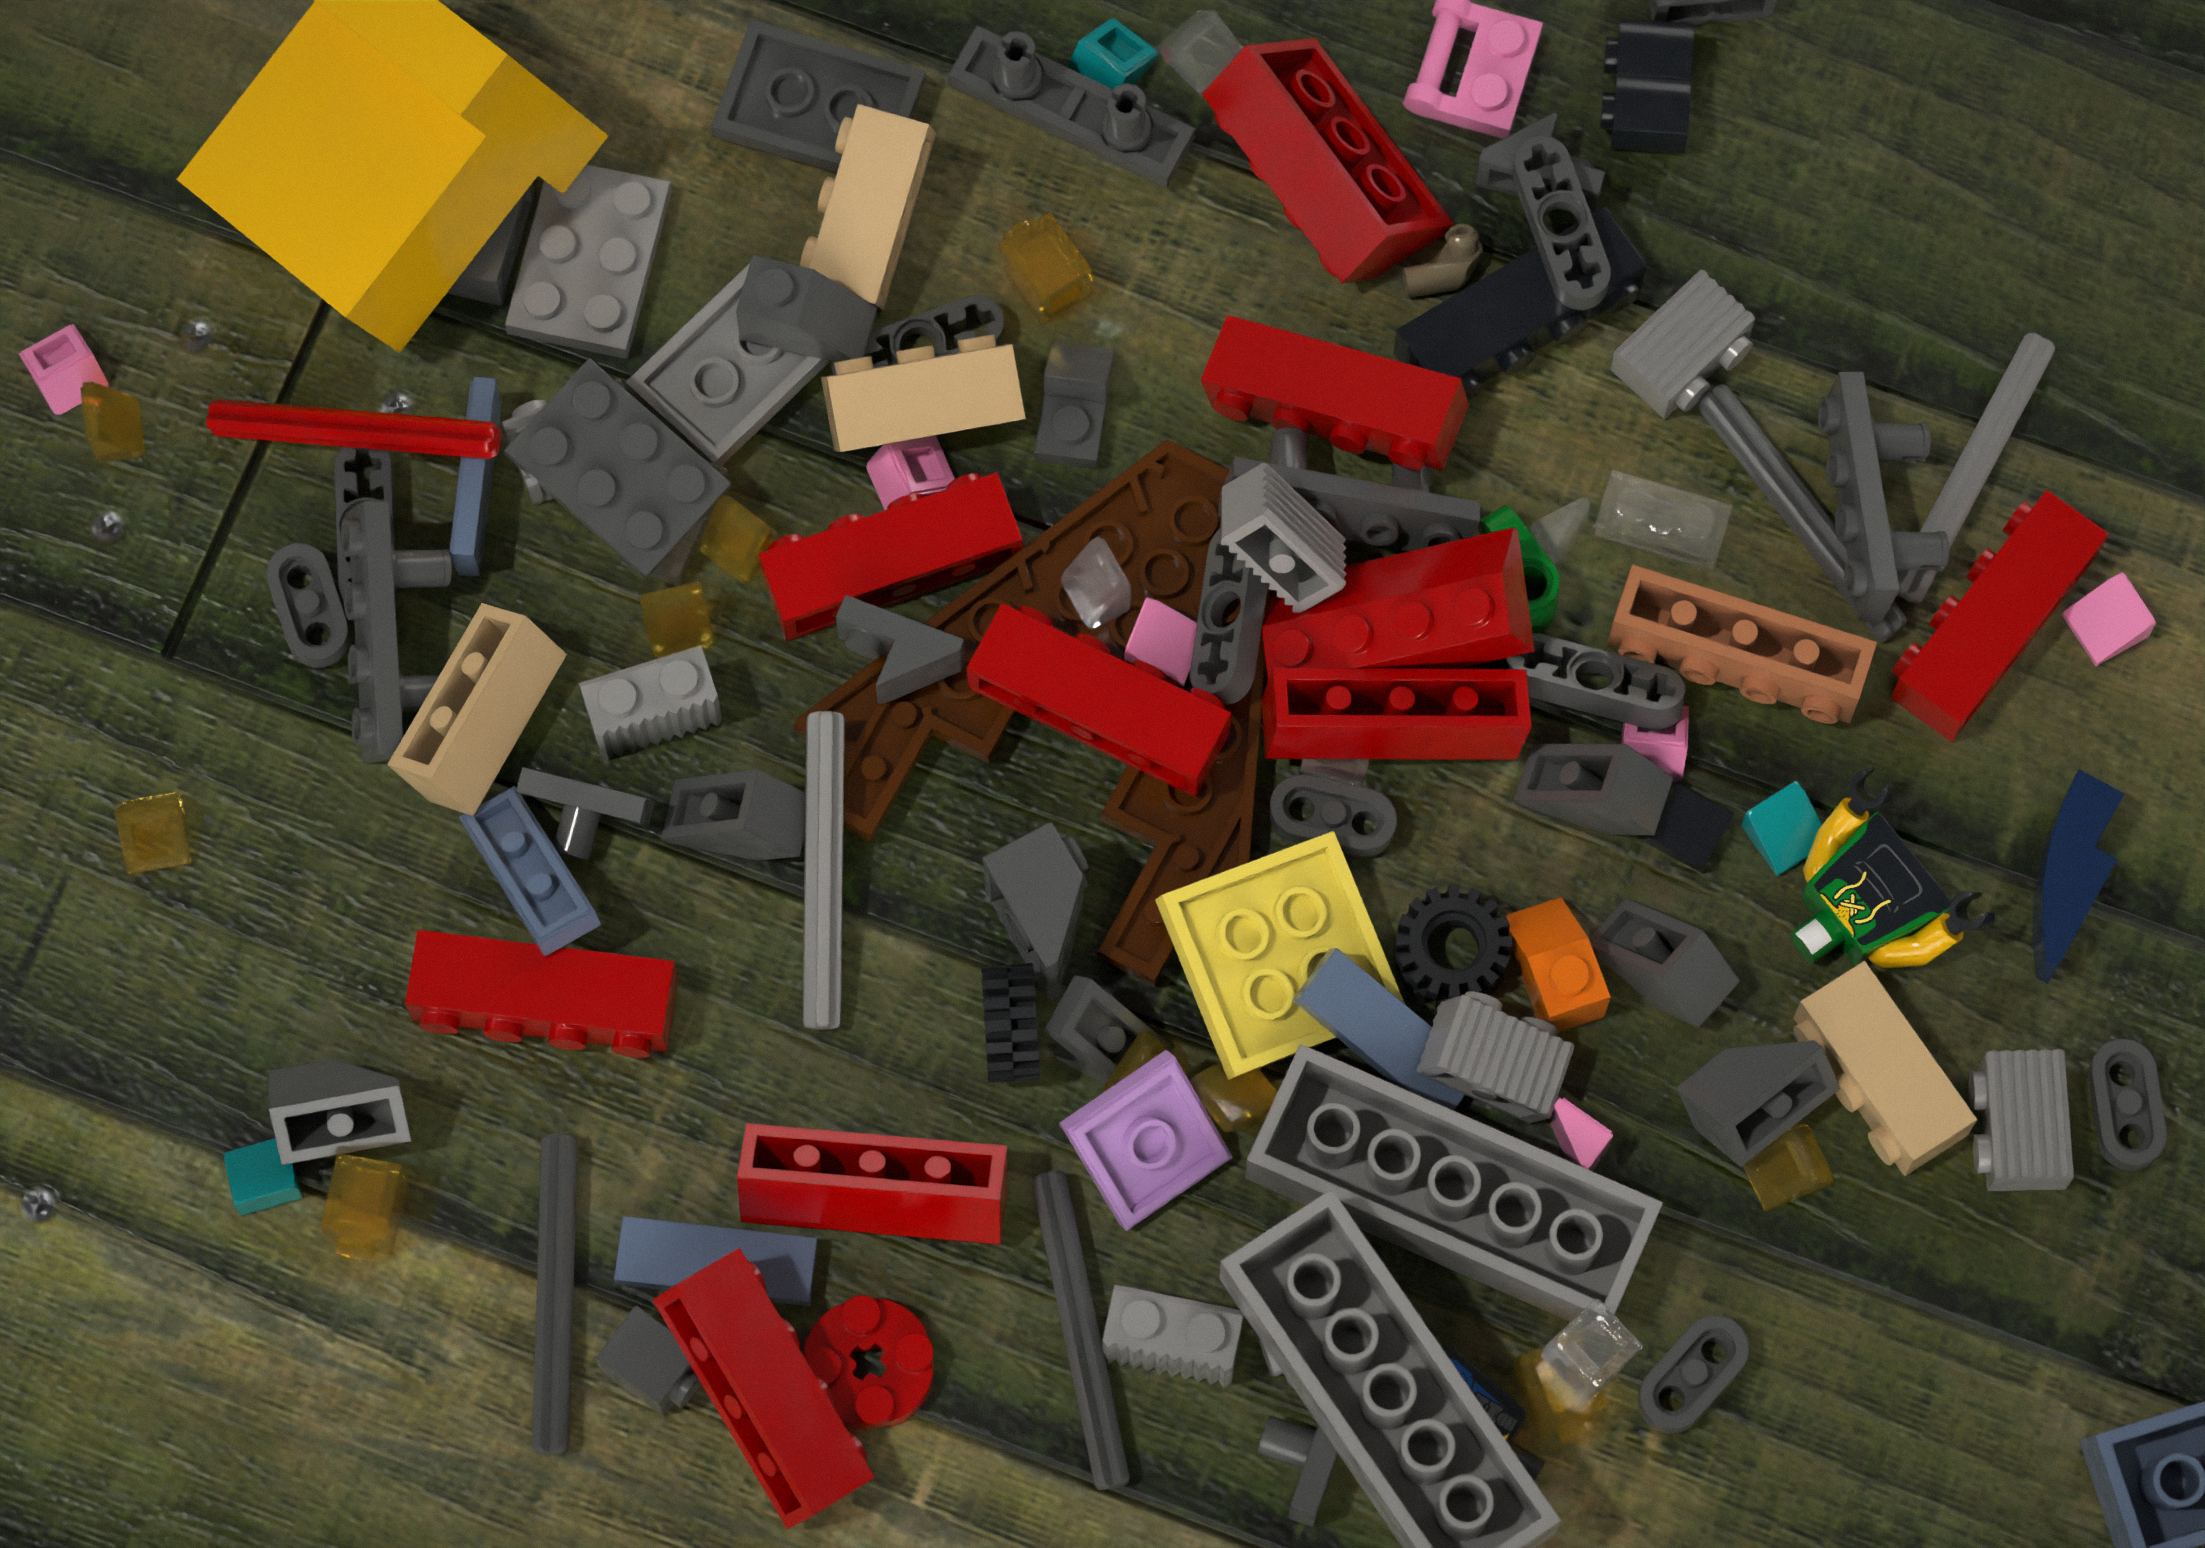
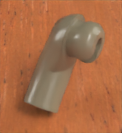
[1402,224,1482,298]

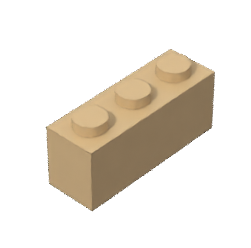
[800,104,936,311]
[821,334,1026,452]
[387,603,567,816]
[1793,960,1977,1176]

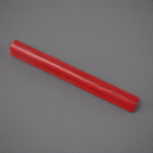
[206,399,502,459]

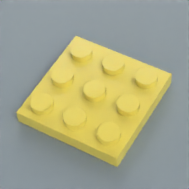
[1155,831,1405,1080]

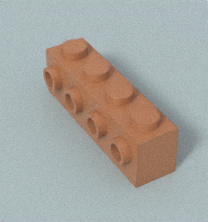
[1607,564,1877,724]

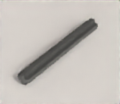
[1698,384,1907,642]
[532,1133,578,1456]
[1032,1171,1130,1490]

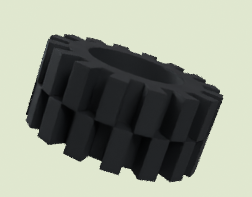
[1394,885,1512,1008]
[981,963,1041,1083]

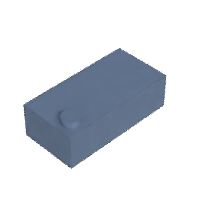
[2079,1401,2205,1548]

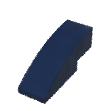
[2032,769,2124,984]

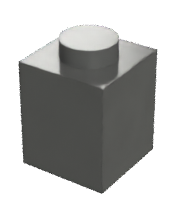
[596,1305,701,1417]

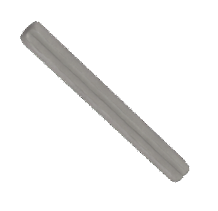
[1897,333,2055,604]
[802,711,845,1030]

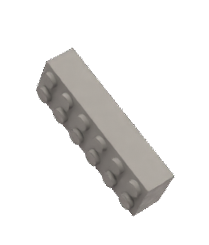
[1245,1044,1663,1337]
[1219,1189,1561,1548]

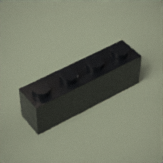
[1393,207,1647,401]

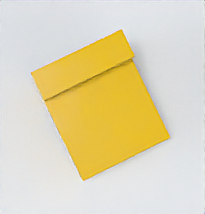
[177,0,608,353]

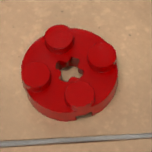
[804,1295,934,1431]

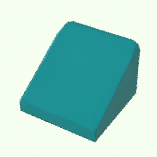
[1067,17,1159,90]
[1741,781,1822,877]
[223,1138,303,1216]

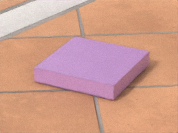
[1059,1050,1233,1231]

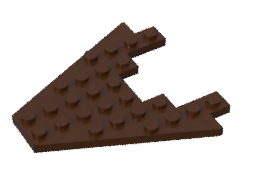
[793,439,1271,987]

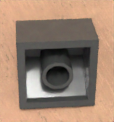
[983,821,1089,1002]

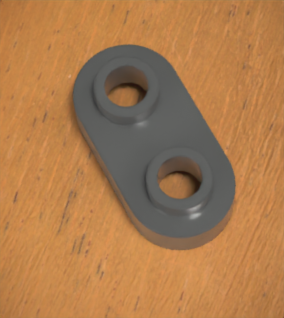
[266,543,351,668]
[1270,774,1397,857]
[2088,1039,2167,1171]
[1638,1315,1749,1433]

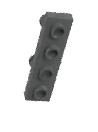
[948,25,1195,188]
[1818,372,1949,622]
[1218,427,1480,551]
[341,501,452,763]

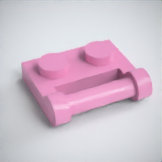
[1403,0,1543,139]

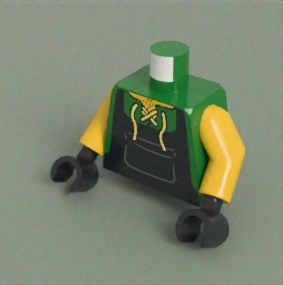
[1790,767,1995,969]

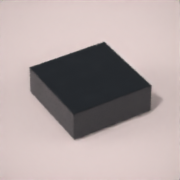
[1646,784,1734,873]

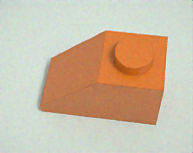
[1501,897,1611,1033]

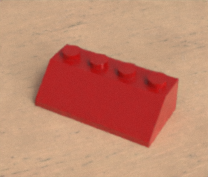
[1202,38,1455,284]
[1262,527,1535,681]

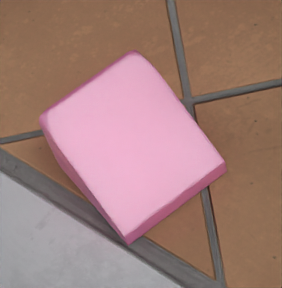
[19,324,108,415]
[866,435,955,510]
[2062,572,2156,667]
[1124,597,1197,688]
[1621,706,1689,782]
[1549,1098,1613,1172]

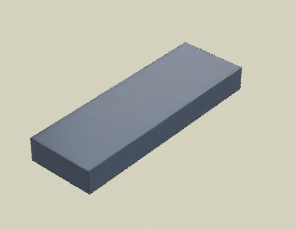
[449,377,502,577]
[459,786,601,957]
[1292,948,1465,1111]
[614,1216,819,1306]

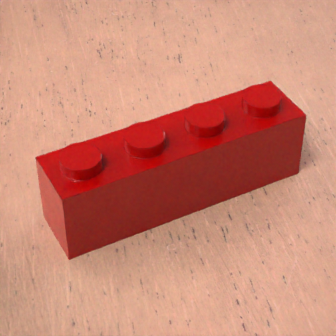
[1201,315,1469,471]
[758,472,1023,642]
[1891,490,2109,743]
[967,603,1231,798]
[1261,668,1532,760]
[405,930,679,1058]
[737,1123,1008,1244]
[652,1247,875,1529]

